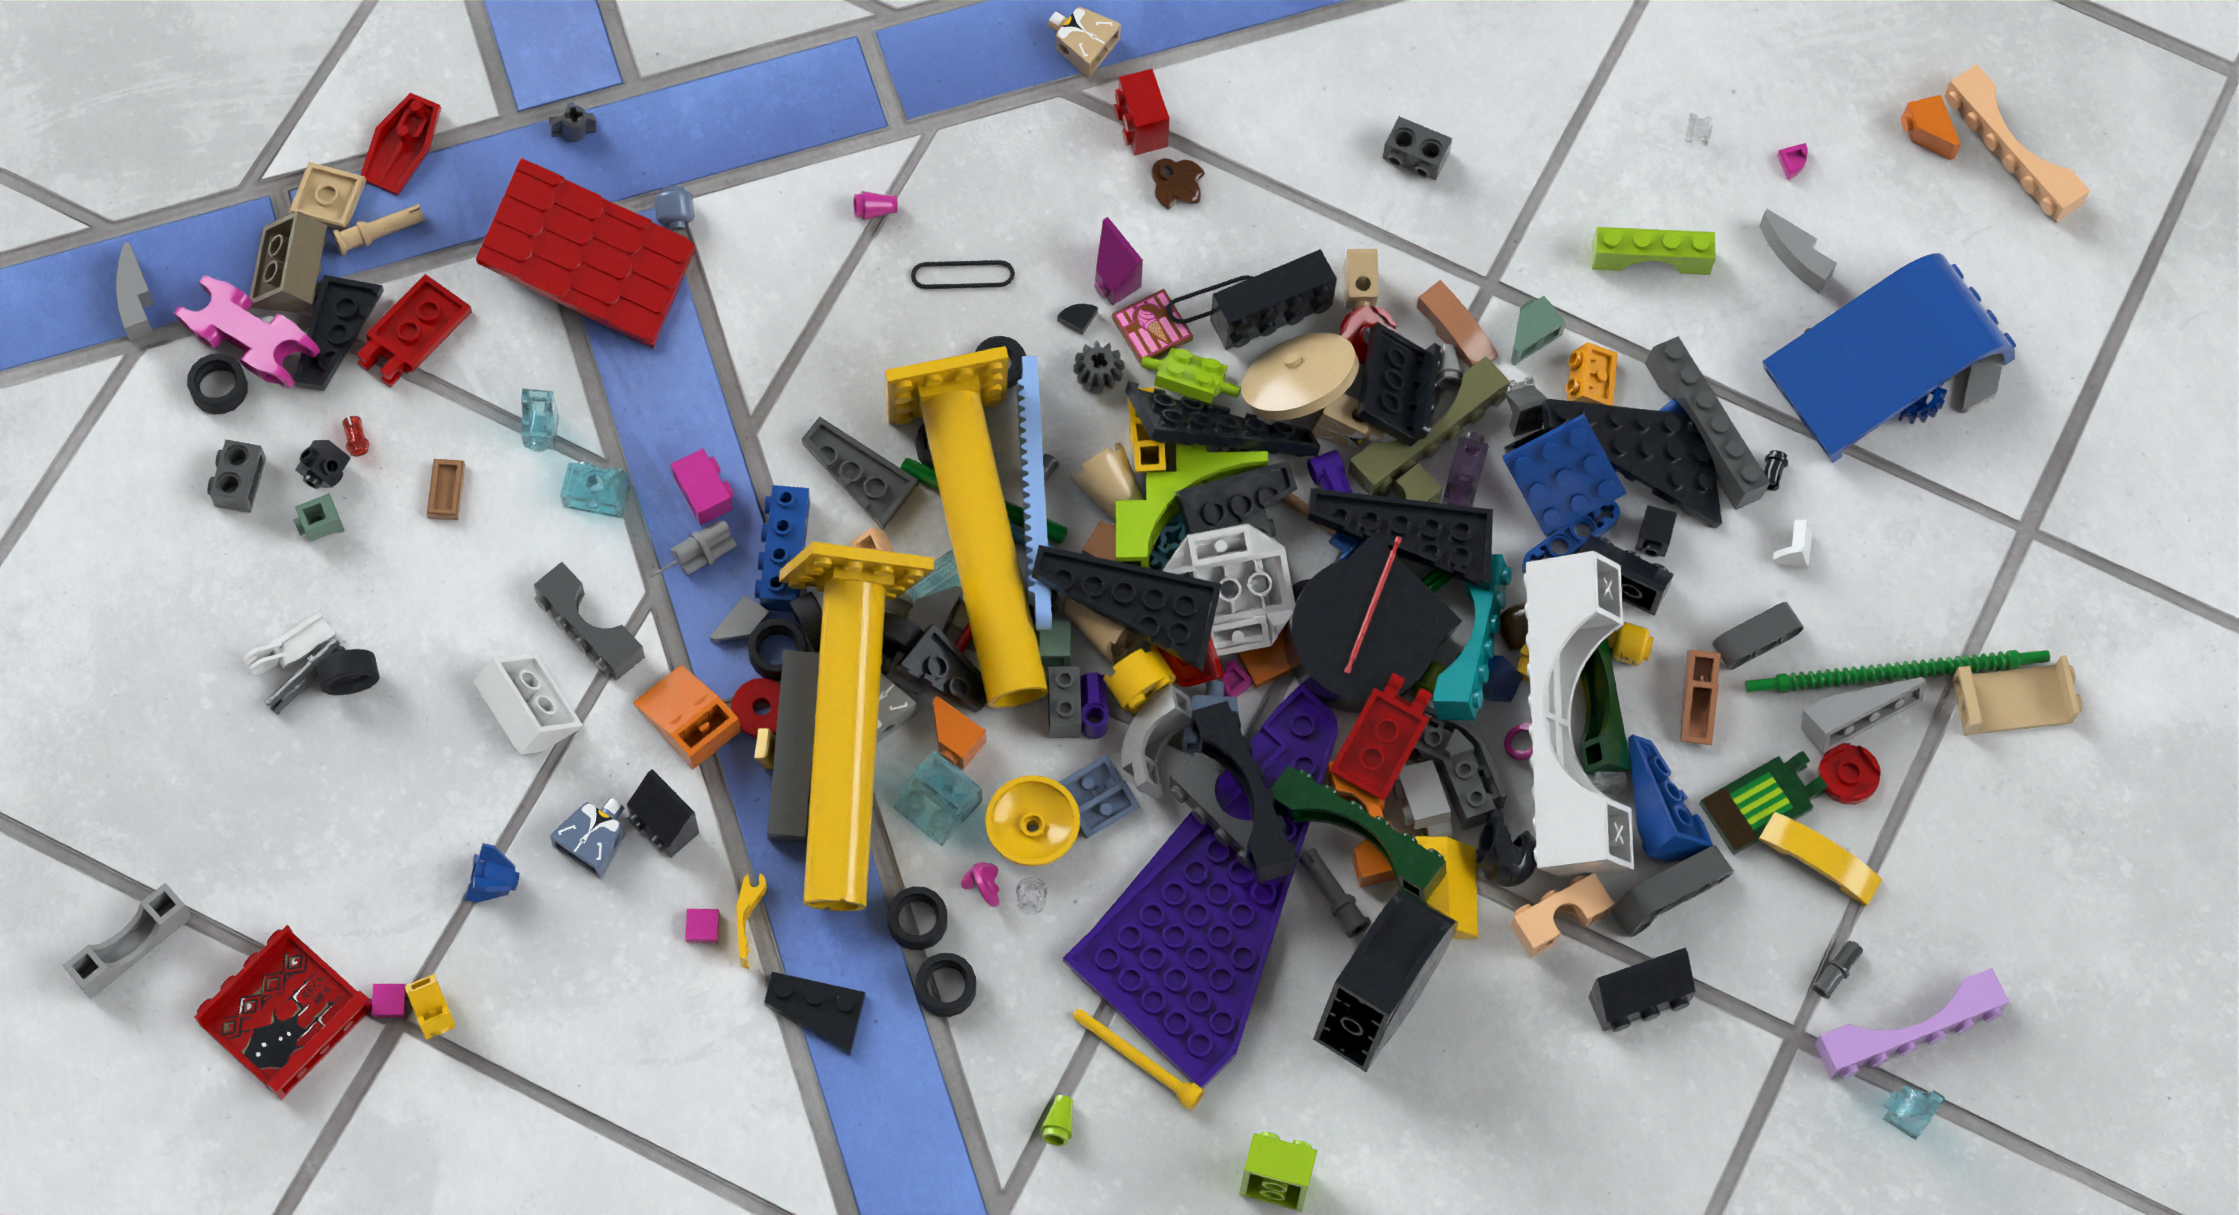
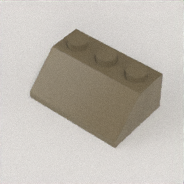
[249,211,327,312]

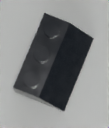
[1579,535,1674,616]
[1588,947,1696,1032]

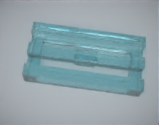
[906,549,960,602]

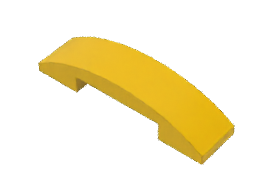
[1758,812,1883,906]

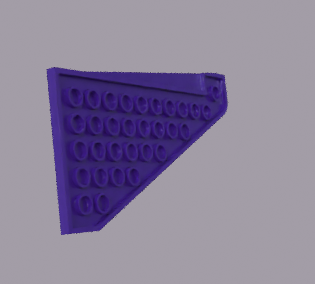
[1063,683,1338,1088]

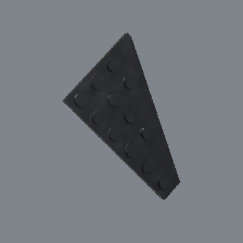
[1541,399,1722,528]

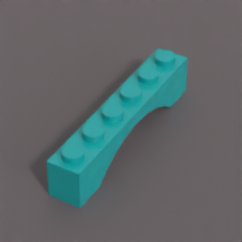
[1432,554,1512,721]

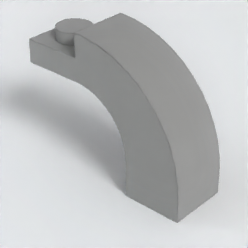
[1121,684,1192,800]

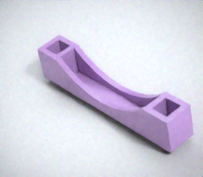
[1814,968,2009,1079]

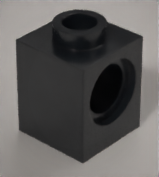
[1635,505,1677,557]

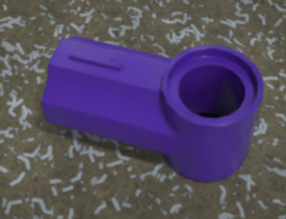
[1307,449,1353,493]
[1080,672,1109,739]

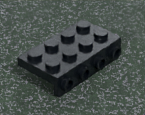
[1357,322,1441,447]

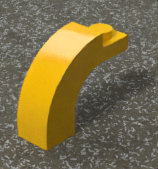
[1128,387,1166,474]

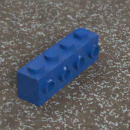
[755,485,810,612]

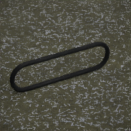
[911,260,1015,289]
[1167,275,1253,324]

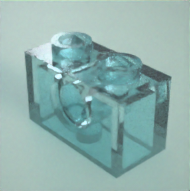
[560,462,631,518]

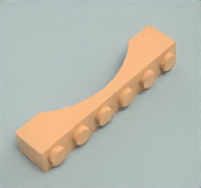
[1944,64,2090,222]

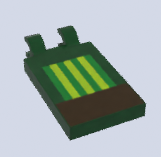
[1699,751,1828,855]

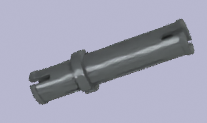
[264,637,346,715]

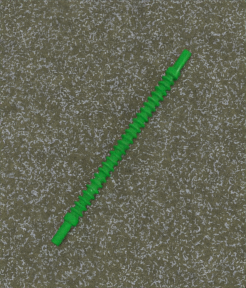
[1745,650,2050,693]

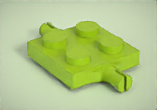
[1140,348,1241,404]

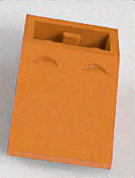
[633,665,741,770]

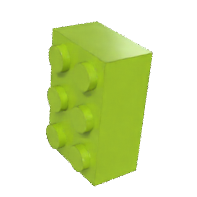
[1239,1131,1318,1212]

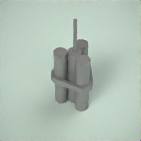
[650,520,737,578]

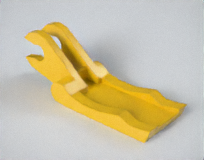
[736,873,767,969]

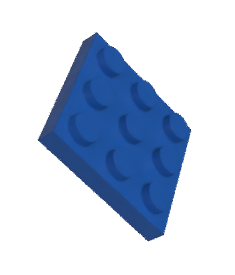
[1502,414,1627,535]

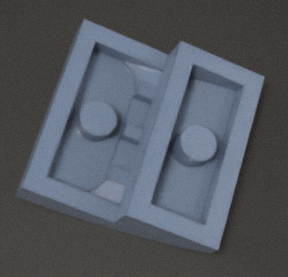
[1059,754,1140,839]

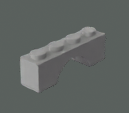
[62,883,192,1000]

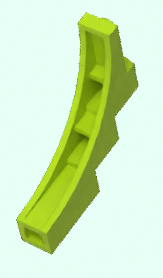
[1116,444,1268,568]

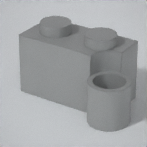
[1392,760,1454,839]

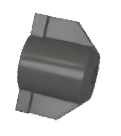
[549,102,596,142]

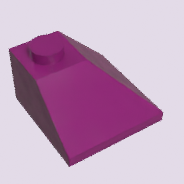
[1094,217,1143,306]

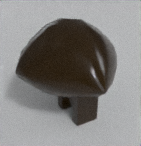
[1498,603,1528,652]

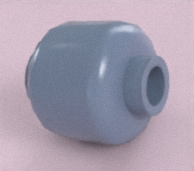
[654,186,695,231]

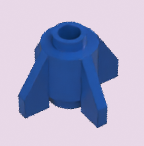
[465,843,520,903]

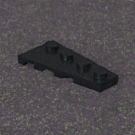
[293,275,384,391]

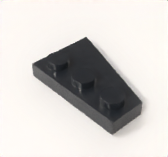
[895,623,987,713]
[764,972,866,1056]

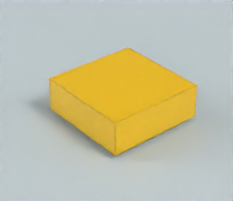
[754,728,776,769]

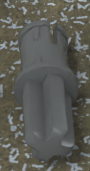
[1813,941,1863,999]

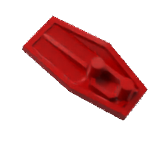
[360,93,442,196]

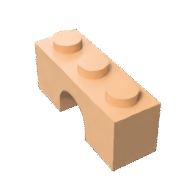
[1510,873,1615,958]

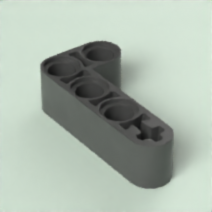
[1611,845,1734,937]

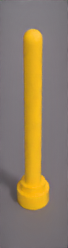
[1073,1009,1205,1111]

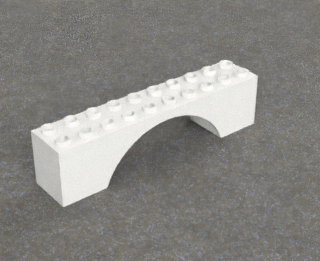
[1523,551,1634,879]

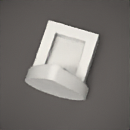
[1772,520,1812,568]

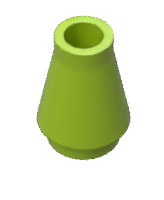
[1041,1095,1074,1146]

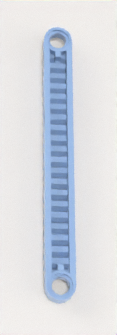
[1017,356,1052,631]

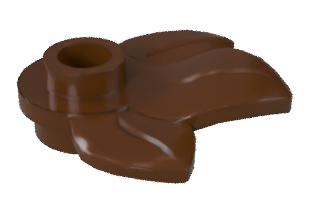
[1151,158,1205,210]

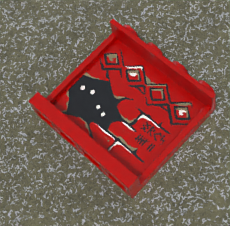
[194,925,372,1100]

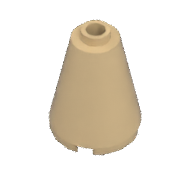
[1070,443,1144,521]
[1063,598,1145,665]

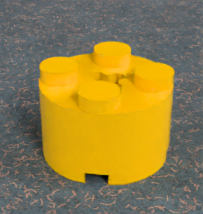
[1103,645,1176,716]

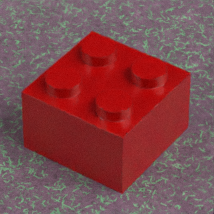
[1114,69,1170,156]

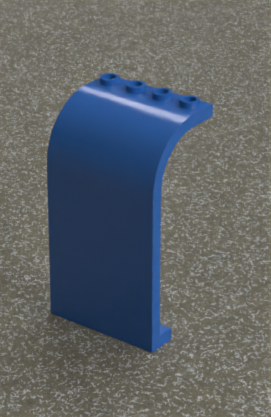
[1762,253,2016,463]

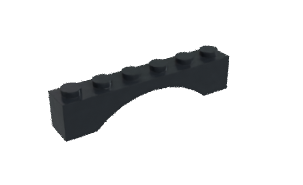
[1190,701,1298,884]

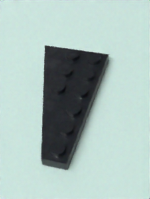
[1125,381,1321,457]
[1308,488,1493,591]
[1032,545,1222,671]

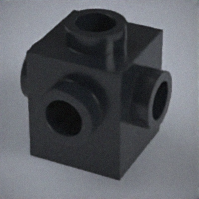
[295,440,351,489]

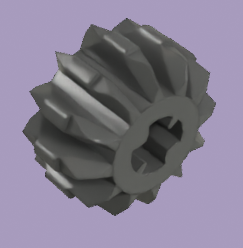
[1073,341,1124,394]

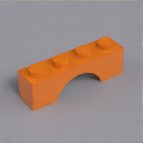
[1327,761,1396,887]

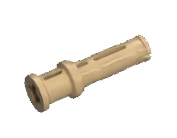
[332,204,425,256]

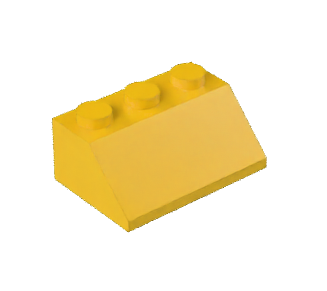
[1415,836,1478,939]

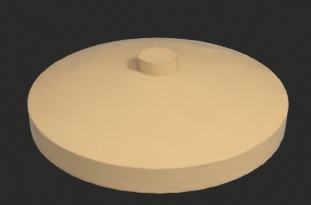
[1241,333,1359,420]

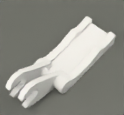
[242,610,336,676]

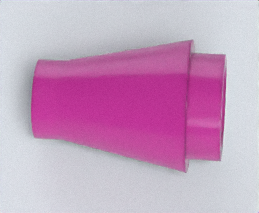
[853,191,898,220]

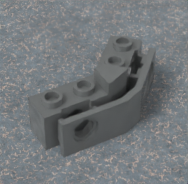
[1409,698,1507,831]

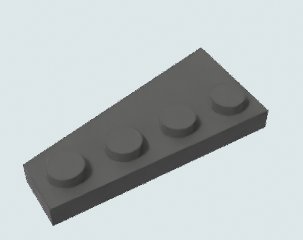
[802,416,918,530]

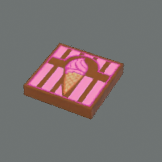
[1112,289,1193,365]

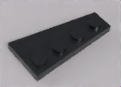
[1175,460,1298,535]

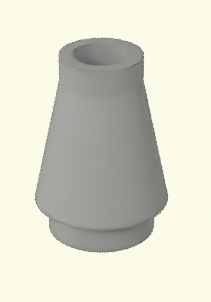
[1436,344,1463,390]

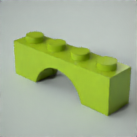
[1592,227,1716,275]

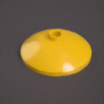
[985,775,1080,867]

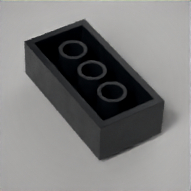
[1210,249,1337,350]

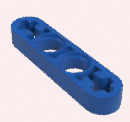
[1522,501,1620,574]

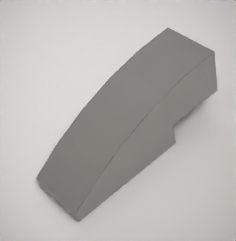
[1759,209,1837,293]
[116,242,155,342]

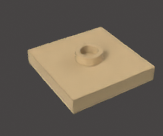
[289,162,366,231]

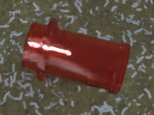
[342,416,370,457]

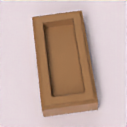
[427,459,465,520]

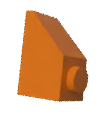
[1901,95,1961,160]
[933,695,986,769]

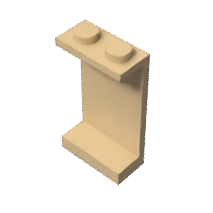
[1952,655,2082,736]

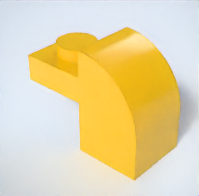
[404,974,456,1040]

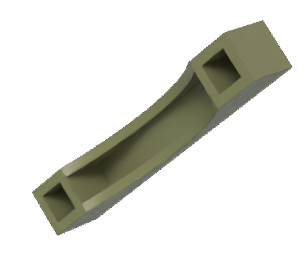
[1348,356,1510,495]

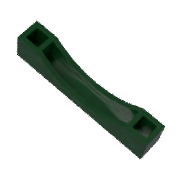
[1579,638,1632,779]
[1270,765,1447,902]

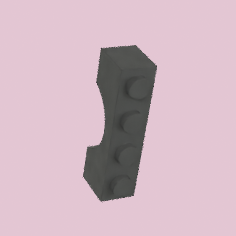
[533,562,645,681]
[1169,752,1253,869]

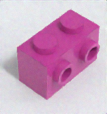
[670,449,735,525]

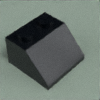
[627,769,699,858]

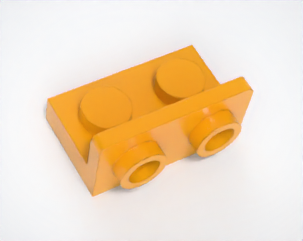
[1566,342,1618,406]

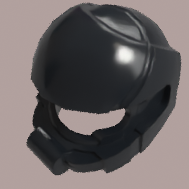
[1476,810,1537,887]

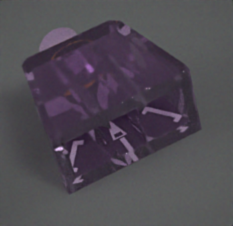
[1442,432,1489,507]

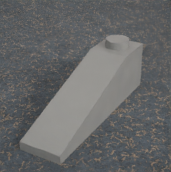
[1801,677,1926,753]

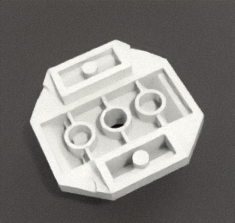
[1163,523,1295,656]

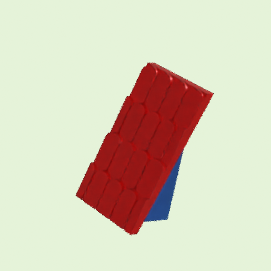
[476,158,696,349]

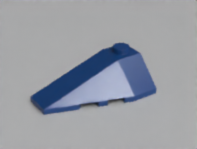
[1628,734,1713,862]

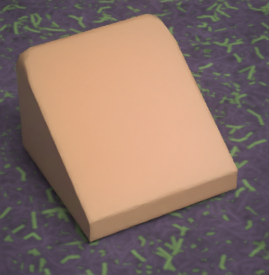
[850,527,894,552]

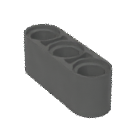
[1712,602,1804,670]

